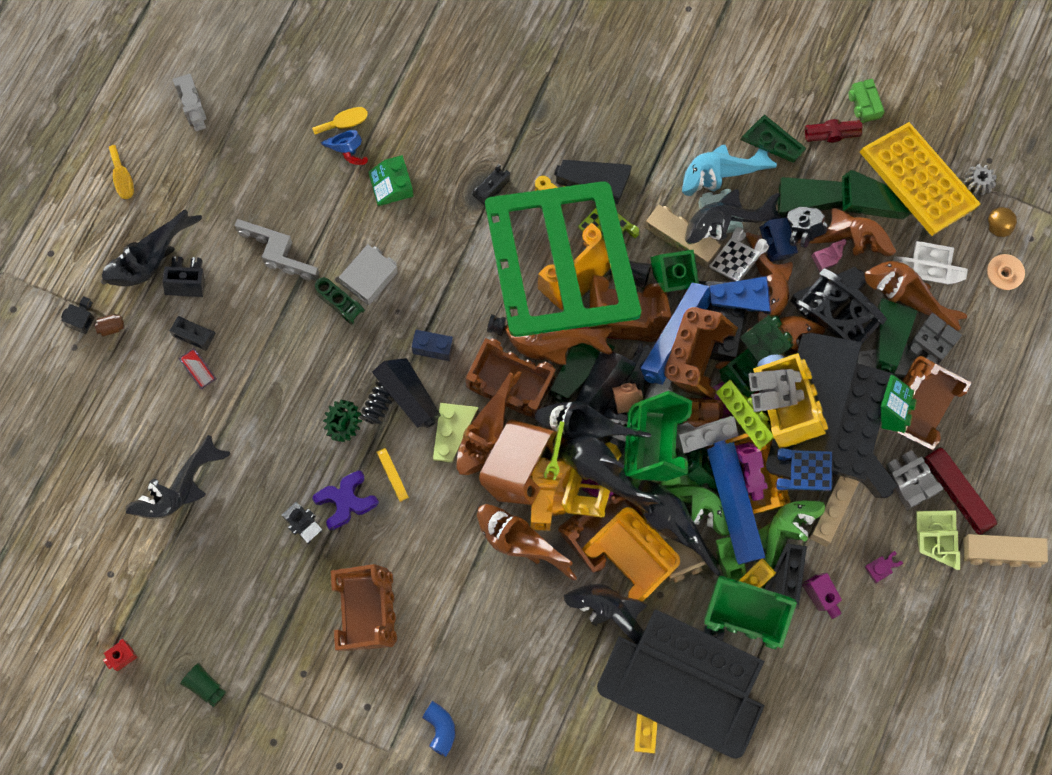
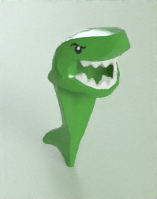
[631,475,730,537]
[758,501,825,589]

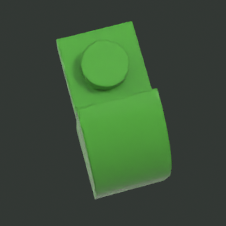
[716,536,746,581]

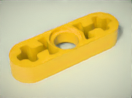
[377,448,409,502]

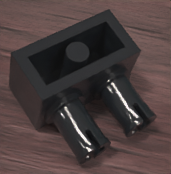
[163,256,205,297]

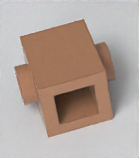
[612,383,643,414]

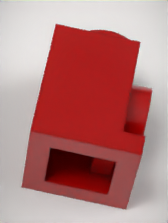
[103,639,137,671]

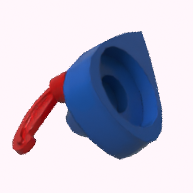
[321,130,368,165]

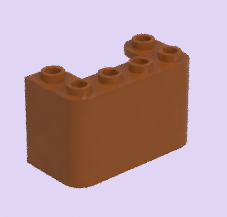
[664,307,738,399]
[465,338,556,418]

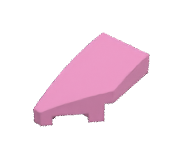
[811,239,846,271]

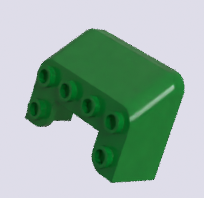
[624,391,692,482]

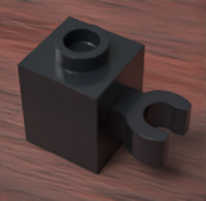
[61,296,95,335]

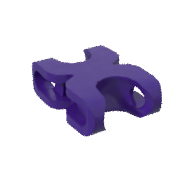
[312,471,379,530]

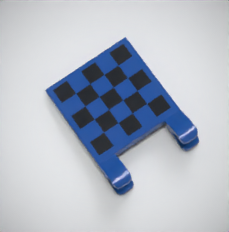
[777,448,832,491]

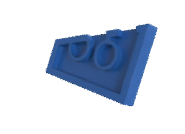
[710,276,771,314]

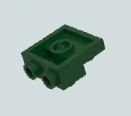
[740,314,794,362]
[719,349,758,397]
[685,447,718,492]

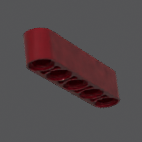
[924,447,997,535]

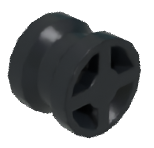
[487,314,506,336]

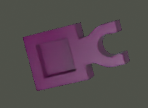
[865,551,903,584]

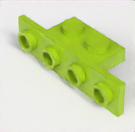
[716,380,774,450]

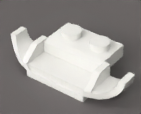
[893,241,968,285]

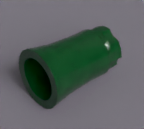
[180,663,226,707]

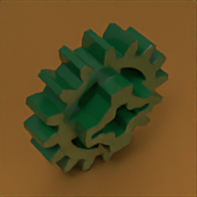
[323,400,362,442]

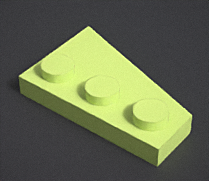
[433,403,478,463]

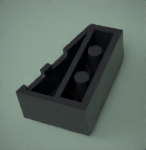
[764,543,807,609]

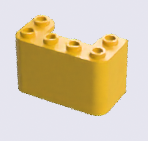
[753,353,828,448]

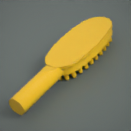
[312,107,368,135]
[109,145,134,199]

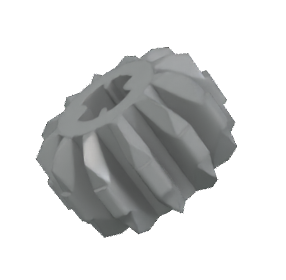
[964,164,997,196]

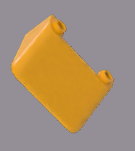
[582,507,680,602]

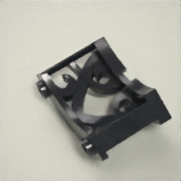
[795,268,887,345]

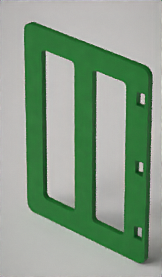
[485,181,641,337]

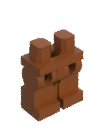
[683,397,724,449]

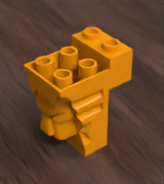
[530,458,572,531]

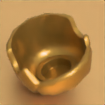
[988,207,1017,237]

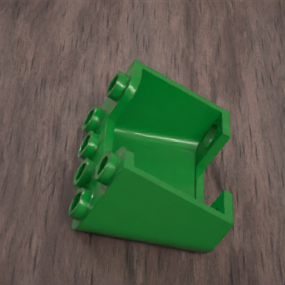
[704,576,797,649]

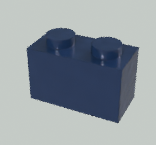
[759,218,798,262]
[411,330,454,361]

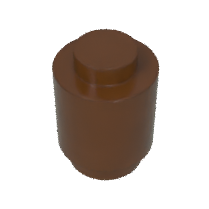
[94,314,125,337]

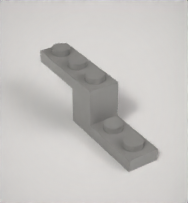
[235,219,319,281]
[676,416,738,453]

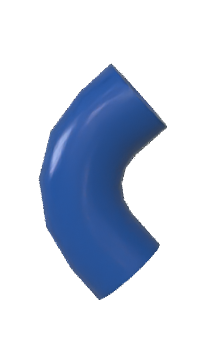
[422,701,455,757]

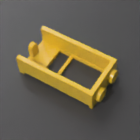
[562,443,622,517]

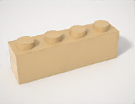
[645,204,721,268]
[809,475,859,547]
[963,534,1048,568]

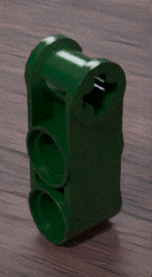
[315,277,365,325]

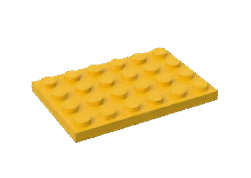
[860,122,981,236]

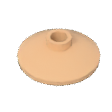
[987,254,1025,290]

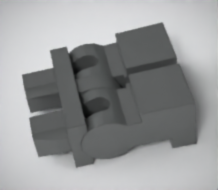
[907,313,962,364]

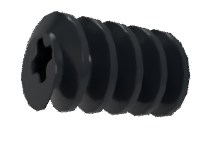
[359,382,393,425]

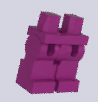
[735,442,767,501]

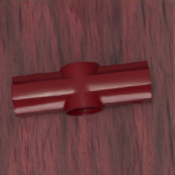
[805,119,863,143]

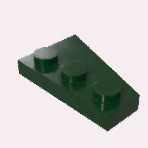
[740,114,806,163]

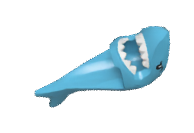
[682,145,777,196]

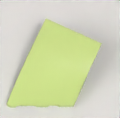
[916,510,960,570]

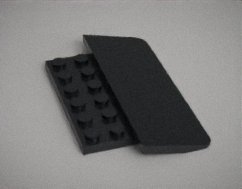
[766,333,893,482]
[597,609,765,759]

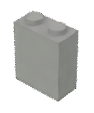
[339,244,398,306]

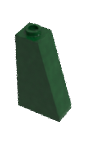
[842,170,912,220]
[778,177,843,218]
[876,298,918,375]
[550,343,615,403]

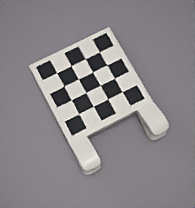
[709,227,769,281]

